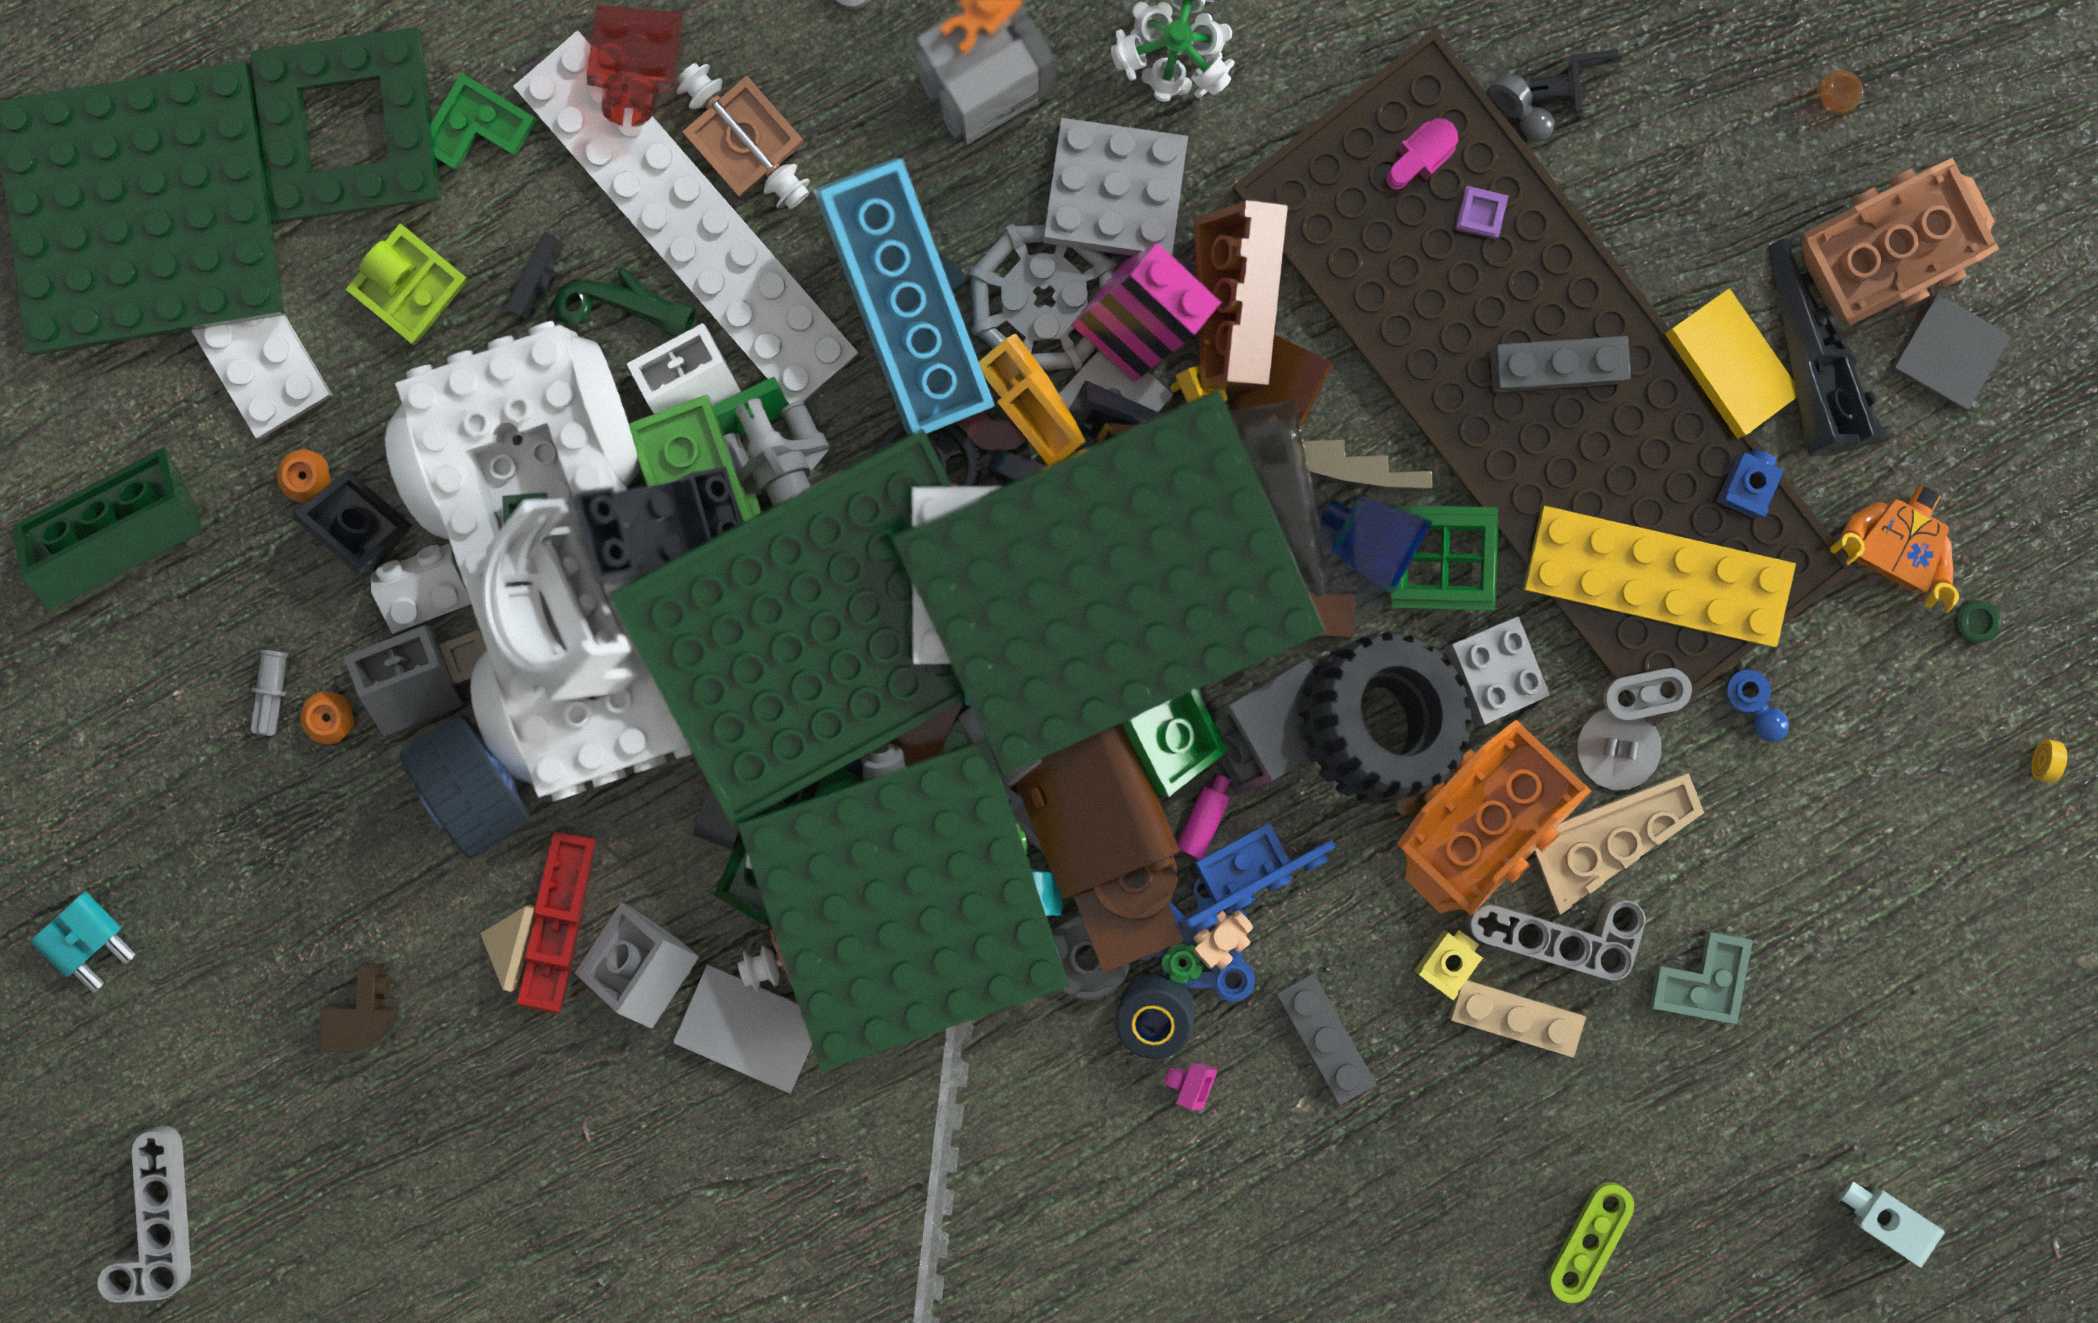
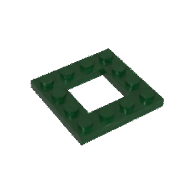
[250,27,441,223]

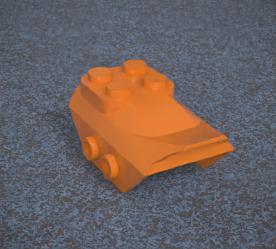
[1397,720,1591,915]

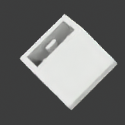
[627,323,741,414]

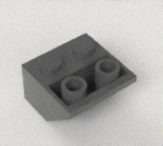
[343,625,465,737]

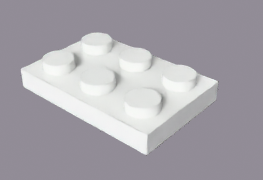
[191,315,333,439]

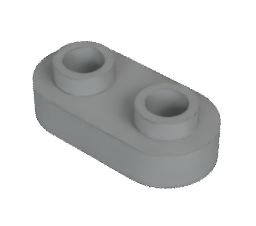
[1603,668,1692,720]

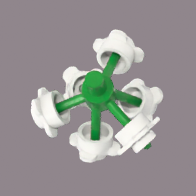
[1111,0,1235,102]

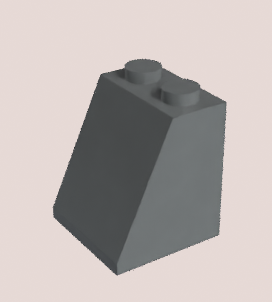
[1209,658,1314,796]

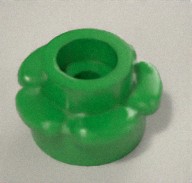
[1161,942,1203,984]

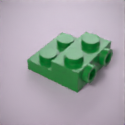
[1122,689,1228,797]

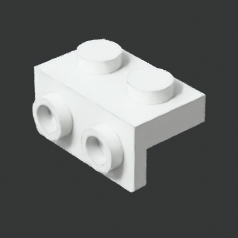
[371,543,471,634]

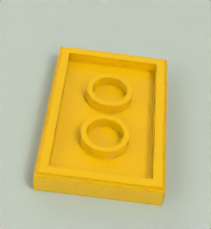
[1665,288,1797,439]

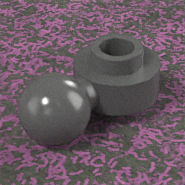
[1486,74,1554,142]

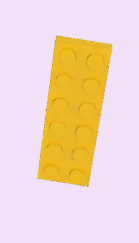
[1523,506,1796,647]

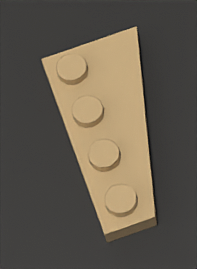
[1533,773,1704,915]

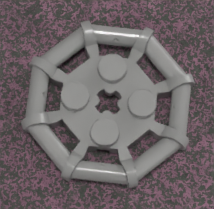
[967,223,1118,371]

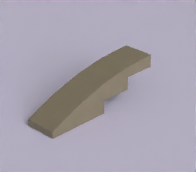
[1255,440,1432,491]

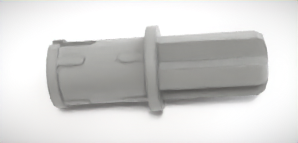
[250,649,288,736]

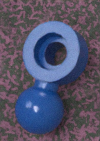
[1725,670,1789,742]

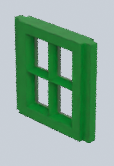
[1391,506,1499,611]

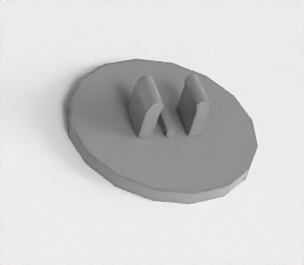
[1577,706,1661,790]

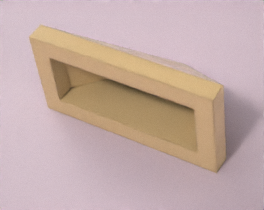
[480,903,536,992]

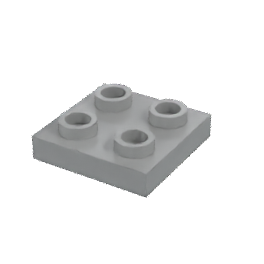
[1444,616,1550,727]

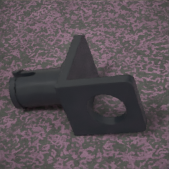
[1529,49,1622,119]

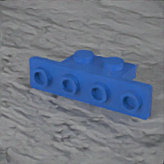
[1177,823,1336,932]

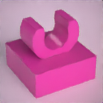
[1164,1063,1218,1110]

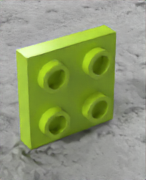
[346,223,469,345]

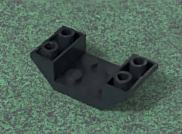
[570,467,742,585]

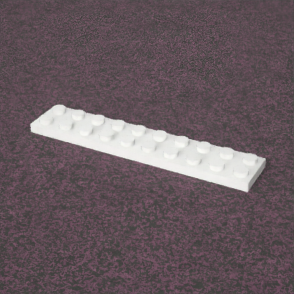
[513,30,859,404]

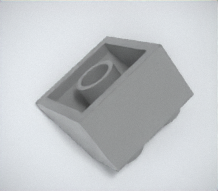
[575,902,699,1029]

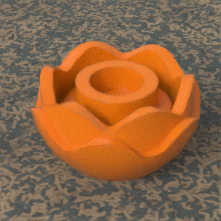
[276,449,331,503]
[300,691,355,745]

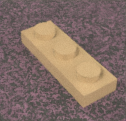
[1449,980,1586,1058]

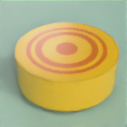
[2031,739,2067,784]

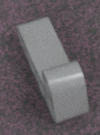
[1465,898,1646,981]
[97,1125,191,1303]

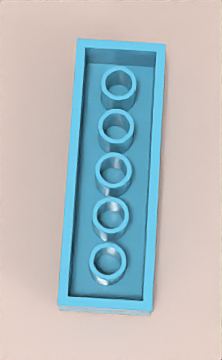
[813,158,995,435]

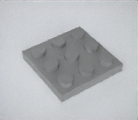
[1043,118,1188,256]

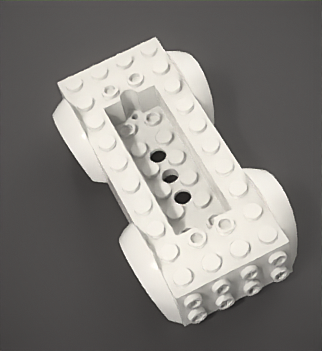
[385,322,693,802]

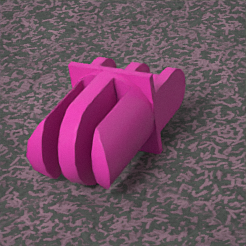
[1386,118,1458,190]

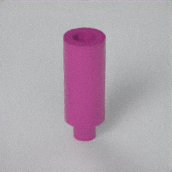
[1177,773,1231,859]

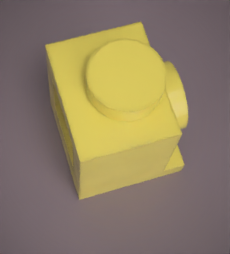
[1414,930,1483,1000]

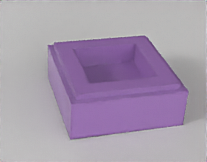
[1455,186,1508,240]

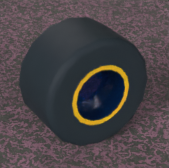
[1115,974,1195,1060]

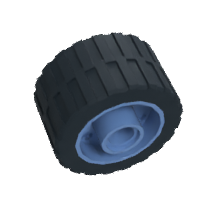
[400,713,532,860]

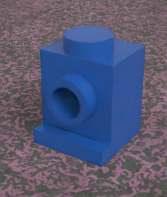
[1716,449,1784,519]

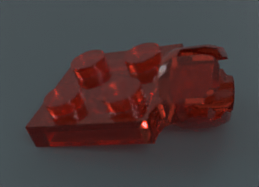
[586,5,683,127]

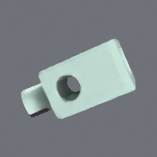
[1838,1181,1945,1267]

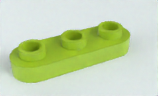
[1548,1182,1634,1303]

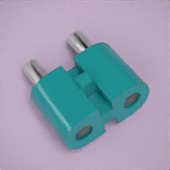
[30,891,135,993]

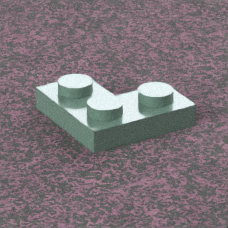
[1650,931,1753,1024]

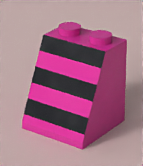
[1071,243,1221,382]

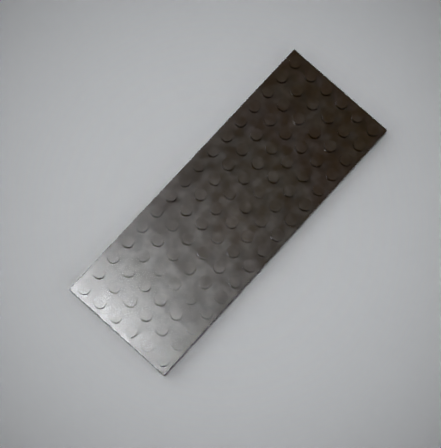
[1232,28,1856,726]

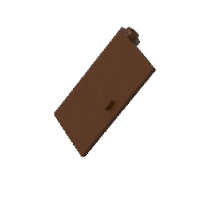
[1016,723,1180,899]

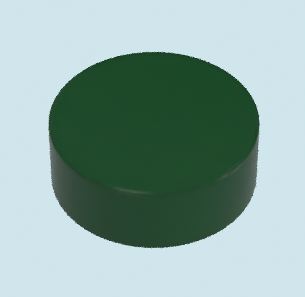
[1954,600,2001,643]

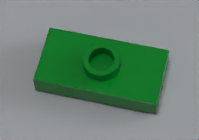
[713,376,789,436]

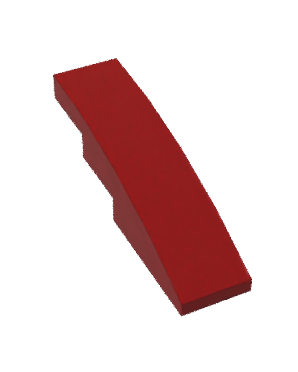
[517,831,596,1015]

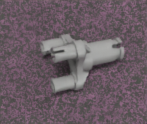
[724,399,830,506]

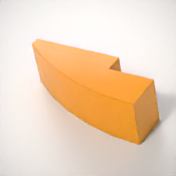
[979,333,1086,465]

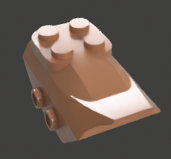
[1802,157,1999,325]

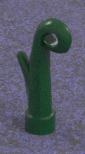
[553,268,696,337]

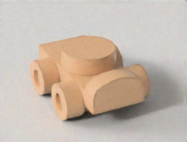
[1192,910,1253,970]

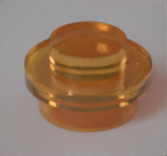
[1819,70,1863,113]

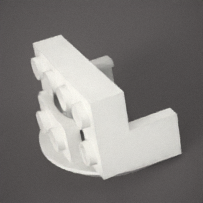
[482,499,639,700]

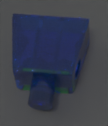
[1321,496,1433,593]

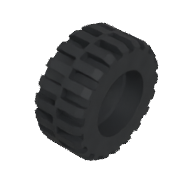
[1298,631,1471,804]

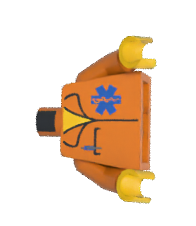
[1830,485,1959,614]

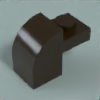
[319,962,399,1052]

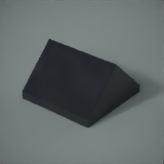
[292,470,413,576]

